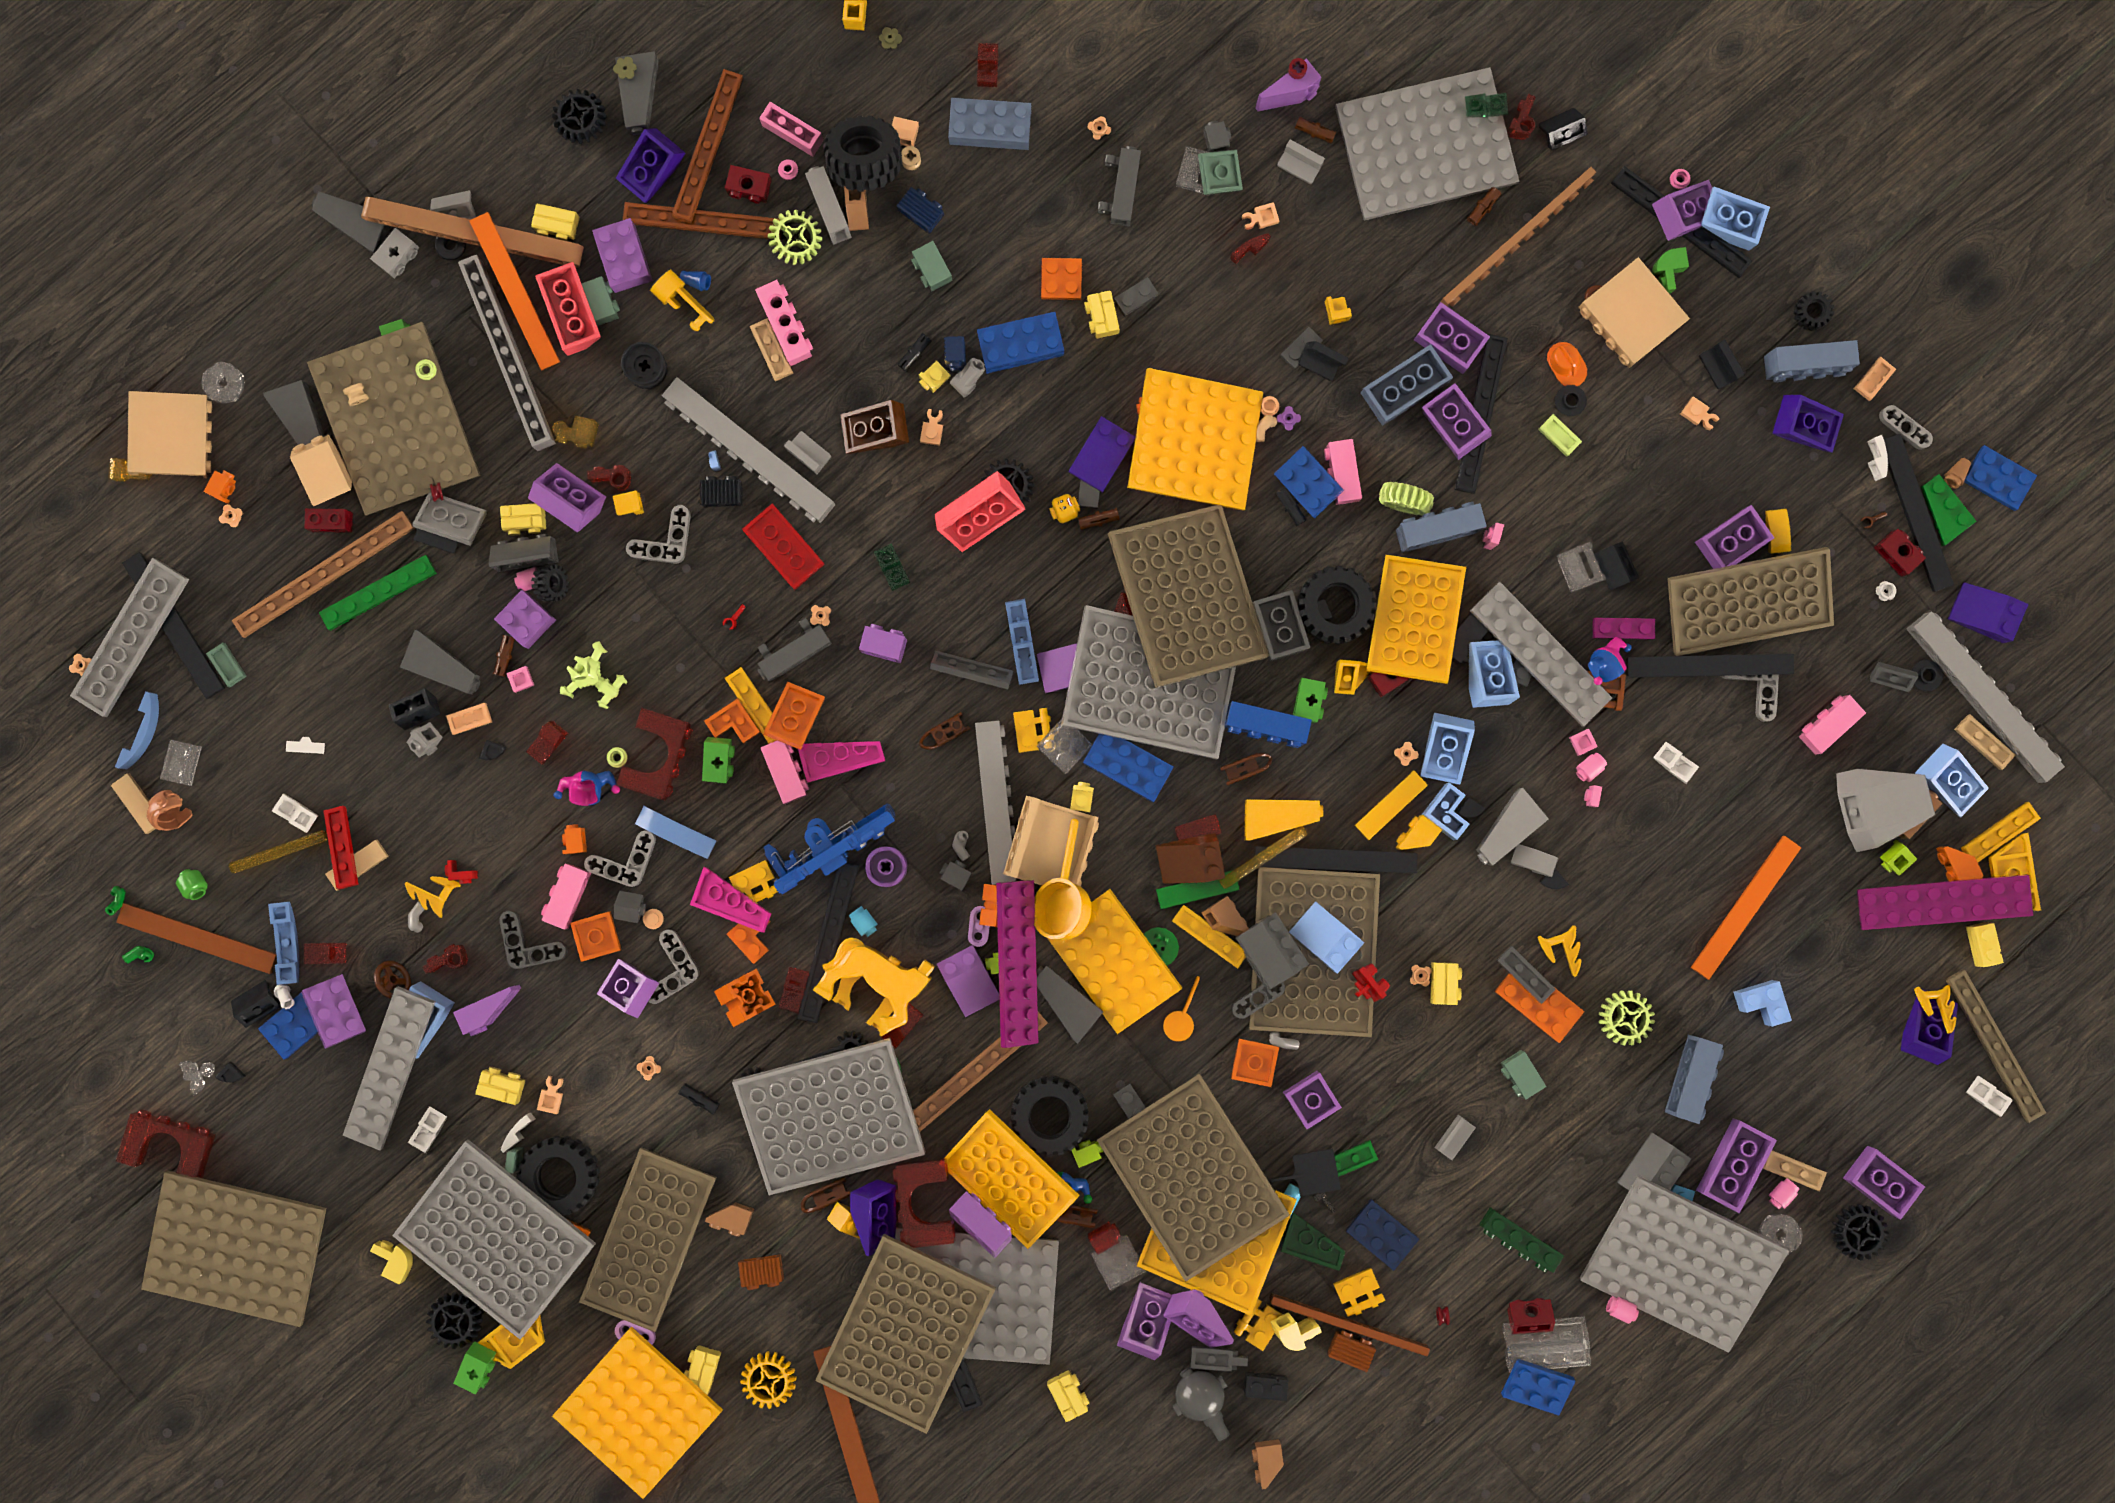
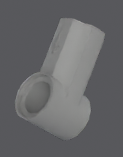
[950,358,986,398]

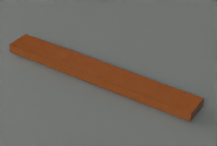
[671,69,743,223]
[623,202,783,241]
[116,903,277,974]
[1269,1293,1430,1356]
[813,1346,880,1503]

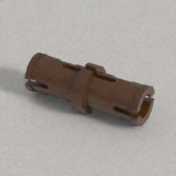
[1295,116,1336,144]
[1467,187,1502,226]
[1078,508,1120,530]
[493,635,515,677]

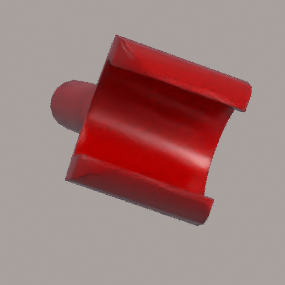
[723,604,746,630]

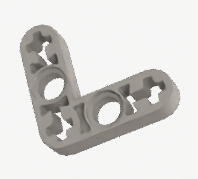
[626,505,691,564]
[1721,675,1779,722]
[584,830,656,887]
[648,929,700,1004]

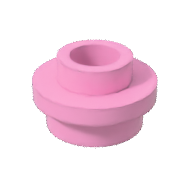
[778,160,798,180]
[1670,169,1690,189]

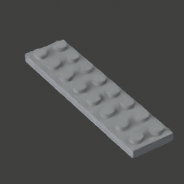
[70,558,189,717]
[1470,582,1612,726]
[343,986,436,1150]

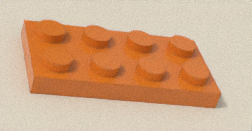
[1494,973,1584,1043]

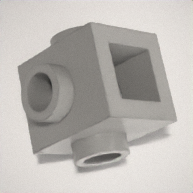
[406,722,443,757]

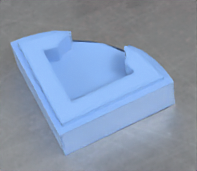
[708,450,721,471]

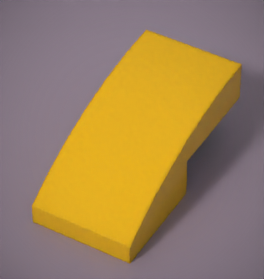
[1766,509,1791,554]

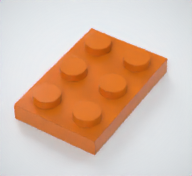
[763,682,825,750]

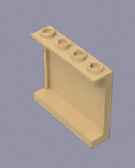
[1579,257,1690,368]
[127,391,212,478]
[1003,796,1099,886]

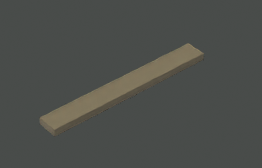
[1945,970,2046,1123]

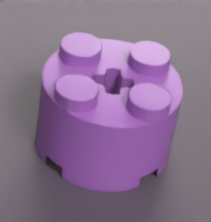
[865,846,908,887]

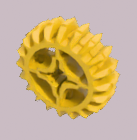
[740,1351,797,1409]

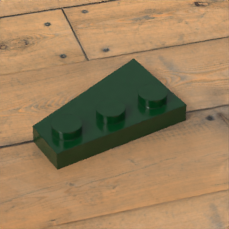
[1280,1212,1346,1271]

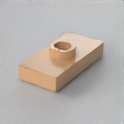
[1853,357,1896,401]
[446,703,492,735]

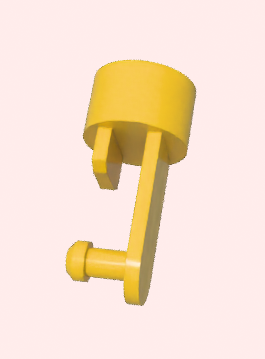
[650,269,714,331]

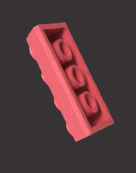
[535,262,601,356]
[935,471,1025,552]

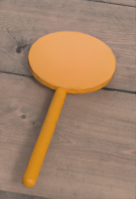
[1163,976,1200,1041]

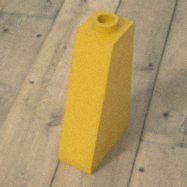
[1245,800,1323,841]

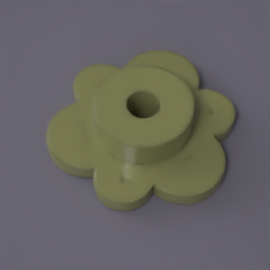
[879,27,902,49]
[613,57,637,79]

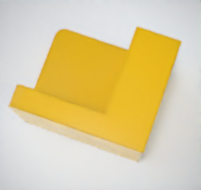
[1325,296,1352,325]
[613,491,644,516]

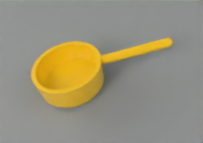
[1034,819,1092,940]

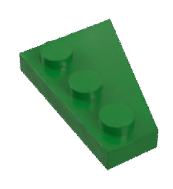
[1920,474,1977,547]

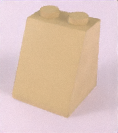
[290,435,352,506]

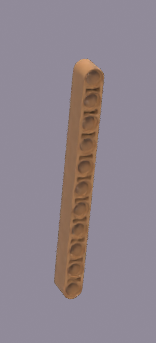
[361,197,584,268]

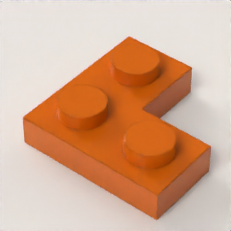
[704,698,761,743]
[727,920,771,964]

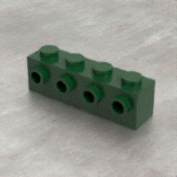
[1479,1207,1564,1273]

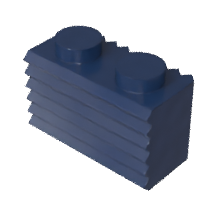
[897,187,944,234]
[944,336,966,373]

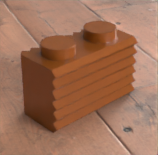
[738,1254,784,1290]
[1327,1329,1376,1372]

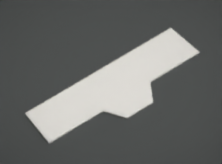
[286,737,325,754]

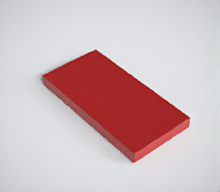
[742,503,825,590]

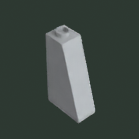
[805,166,852,245]
[1476,788,1548,866]

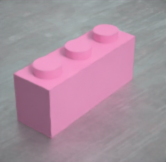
[759,102,823,157]
[1324,439,1362,505]
[1799,695,1866,755]
[761,741,809,805]
[541,864,591,930]

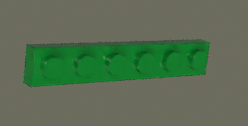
[319,555,437,631]

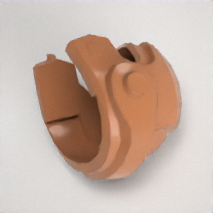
[147,790,193,831]

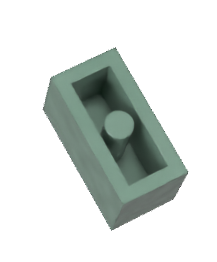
[911,241,953,292]
[582,276,620,326]
[1501,1050,1547,1099]

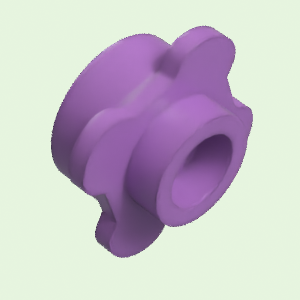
[1277,406,1301,431]

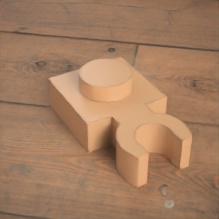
[1242,202,1279,230]
[1680,396,1719,430]
[920,409,943,446]
[537,1076,563,1114]

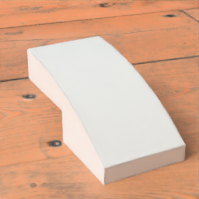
[1867,435,1888,481]
[1654,742,1699,784]
[272,793,318,833]
[1966,1076,2013,1117]
[408,1106,447,1153]
[501,1113,535,1153]

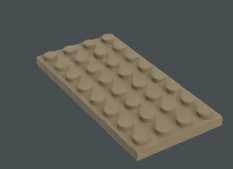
[1668,547,1834,656]
[579,1147,717,1332]

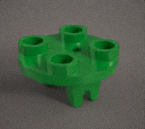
[1144,927,1179,966]

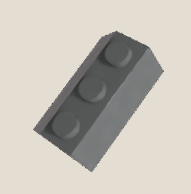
[489,534,559,572]
[1236,912,1309,990]
[1617,1132,1691,1191]

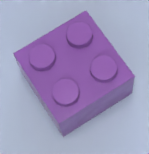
[494,590,556,649]
[859,624,907,663]
[597,959,659,1018]
[1283,1071,1342,1129]

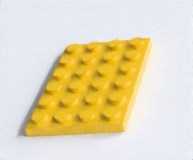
[1366,555,1466,684]
[1047,889,1182,1034]
[939,1109,1080,1249]

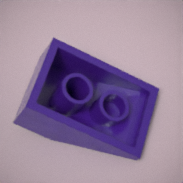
[616,128,686,203]
[1772,395,1844,453]
[1068,416,1135,493]
[1948,582,2028,643]
[1901,989,1958,1065]
[850,1179,896,1256]

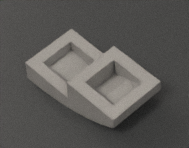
[1511,844,1558,877]

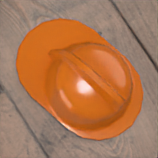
[1547,342,1587,386]

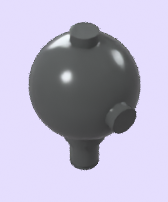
[1172,1367,1230,1441]

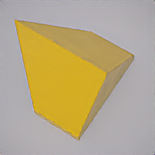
[1334,660,1370,695]

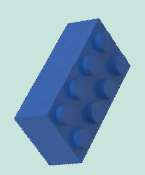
[977,312,1064,374]
[1224,701,1312,748]
[1083,734,1173,803]

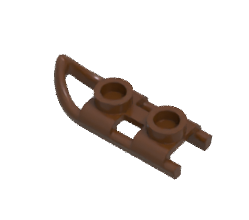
[919,712,970,750]
[1220,753,1272,786]
[801,1177,850,1213]
[1056,1205,1098,1228]

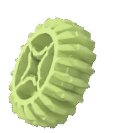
[768,210,822,265]
[1379,482,1434,516]
[1599,990,1655,1046]

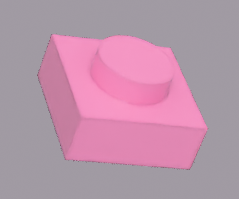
[507,666,534,693]
[1569,729,1598,756]
[1584,785,1602,807]

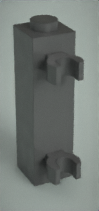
[1098,146,1141,226]
[757,618,832,682]

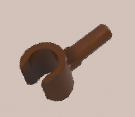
[1860,512,1887,529]

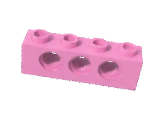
[755,280,813,366]

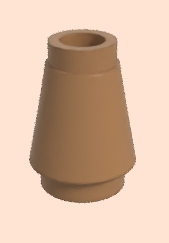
[1944,458,1971,489]

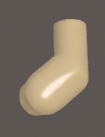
[1256,415,1277,442]

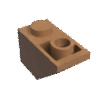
[844,186,869,231]
[1202,896,1249,936]
[705,1202,754,1237]
[1252,1439,1284,1489]

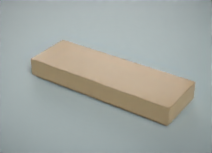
[750,318,793,382]
[1954,714,2016,770]
[111,773,155,834]
[325,840,389,891]
[1763,1151,1827,1192]

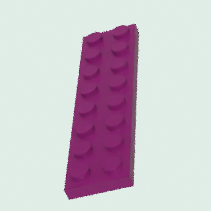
[1857,874,2033,930]
[996,880,1038,1048]

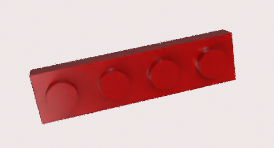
[324,806,359,890]

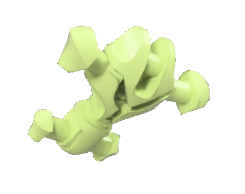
[560,641,627,709]

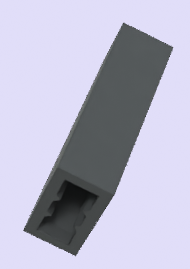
[615,51,659,135]
[312,191,390,254]
[263,380,325,445]
[400,630,480,695]
[1037,965,1103,1044]

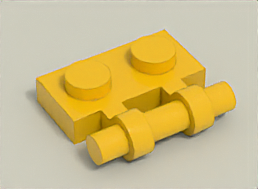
[1013,708,1054,753]
[729,860,778,903]
[1333,1268,1385,1317]
[1234,1299,1283,1351]

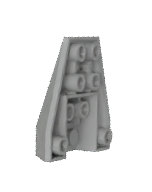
[1836,769,1935,852]

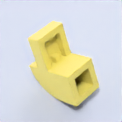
[370,1240,413,1284]
[1270,1313,1321,1351]

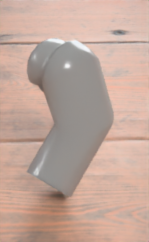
[952,831,970,861]
[408,901,424,933]
[1269,1032,1299,1050]

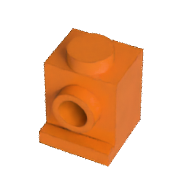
[203,470,236,504]
[562,824,587,854]

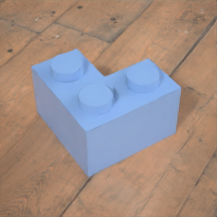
[1422,783,1469,840]
[1733,980,1792,1027]

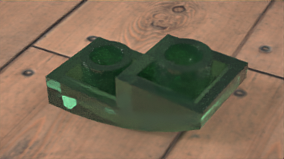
[1465,93,1509,117]
[874,543,910,591]

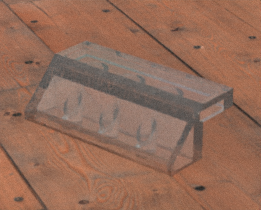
[1502,1317,1591,1372]

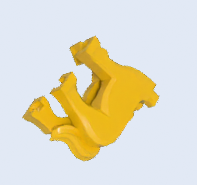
[813,938,935,1036]

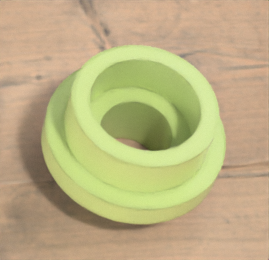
[416,359,437,380]
[607,747,628,768]

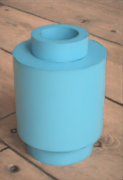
[849,906,878,937]

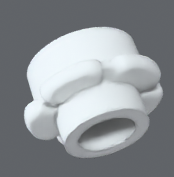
[1876,581,1896,601]

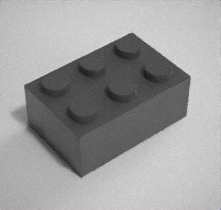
[1253,590,1310,662]

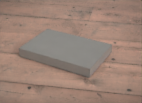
[413,492,487,546]

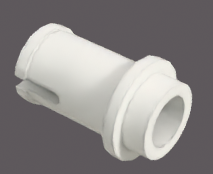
[274,984,295,1009]

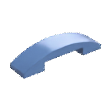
[115,691,159,769]
[635,806,716,859]
[268,902,299,985]

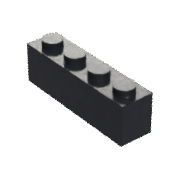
[1452,587,1493,665]

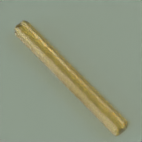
[1219,826,1307,889]
[229,830,327,873]

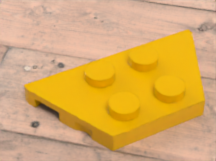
[1988,833,2041,911]
[478,1316,545,1369]

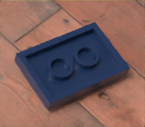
[1345,1199,1419,1271]

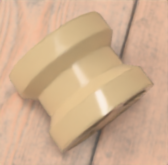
[901,146,921,170]
[343,383,369,406]

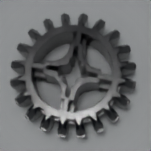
[552,89,607,144]
[981,459,1034,506]
[1831,1204,1889,1261]
[426,1292,483,1349]

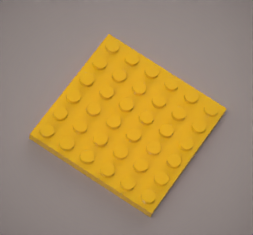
[1127,368,1263,511]
[1137,1189,1297,1316]
[552,1326,723,1499]

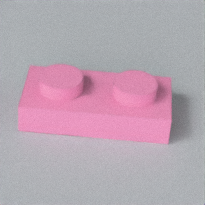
[1482,523,1504,550]

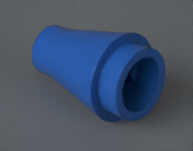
[680,271,711,291]

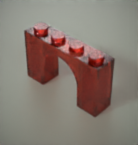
[616,708,692,800]
[116,1110,216,1178]
[893,1158,956,1248]

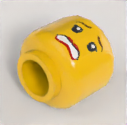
[1049,494,1080,523]

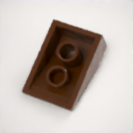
[840,400,909,454]
[1156,833,1225,884]

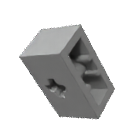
[370,228,419,279]

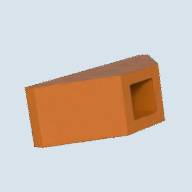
[1936,846,1983,881]

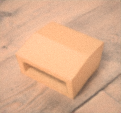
[892,117,919,146]

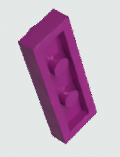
[1593,618,1655,640]

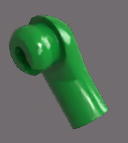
[105,886,126,916]
[122,946,154,964]

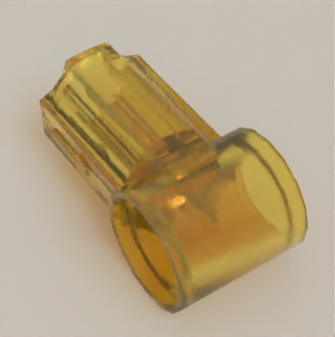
[108,458,152,481]

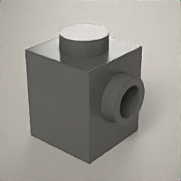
[1203,121,1231,152]
[939,860,972,891]
[614,891,646,923]

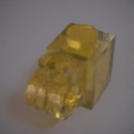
[552,416,599,449]

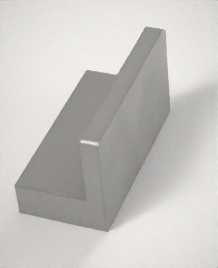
[1277,139,1325,184]
[430,191,476,220]
[784,431,831,475]
[1434,1115,1476,1160]

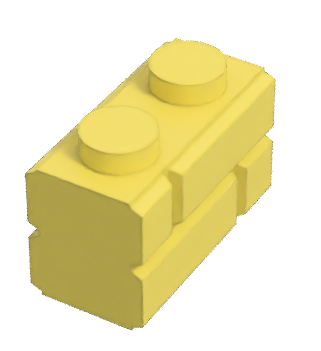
[531,204,579,241]
[1084,291,1120,339]
[500,503,546,536]
[1966,922,2004,967]
[1430,962,1462,1005]
[476,1067,525,1105]
[684,1345,721,1395]
[1047,1370,1090,1422]

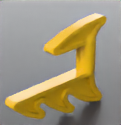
[405,876,461,918]
[1537,925,1582,977]
[1914,985,1956,1034]

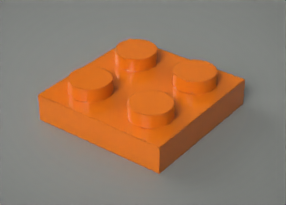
[1041,258,1082,300]
[570,911,621,962]
[1231,1038,1279,1087]

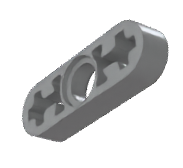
[1879,405,1933,450]

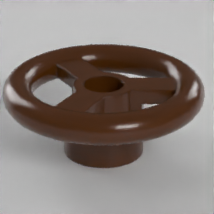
[374,961,411,999]

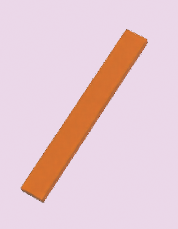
[469,212,560,370]
[1691,836,1801,980]

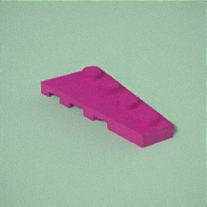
[798,741,886,783]
[690,867,771,933]

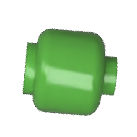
[176,869,208,900]

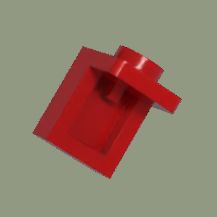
[445,860,478,884]

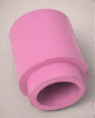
[514,567,537,591]
[1576,753,1607,782]
[1769,1178,1800,1209]
[1606,1296,1639,1324]

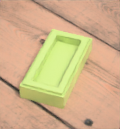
[1538,414,1582,457]

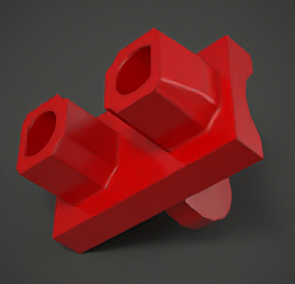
[1352,963,1390,1002]

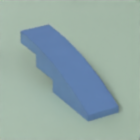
[1005,599,1039,685]

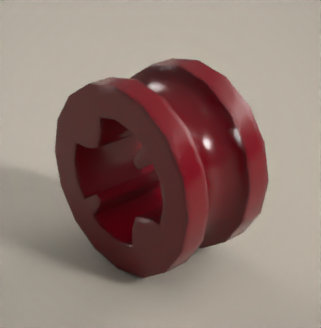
[1288,58,1307,79]
[429,482,444,502]
[1436,1306,1450,1326]

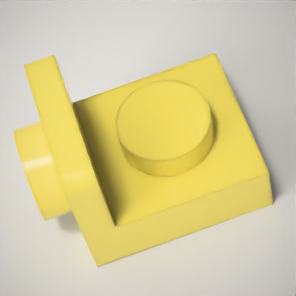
[919,361,951,393]
[1070,782,1094,812]

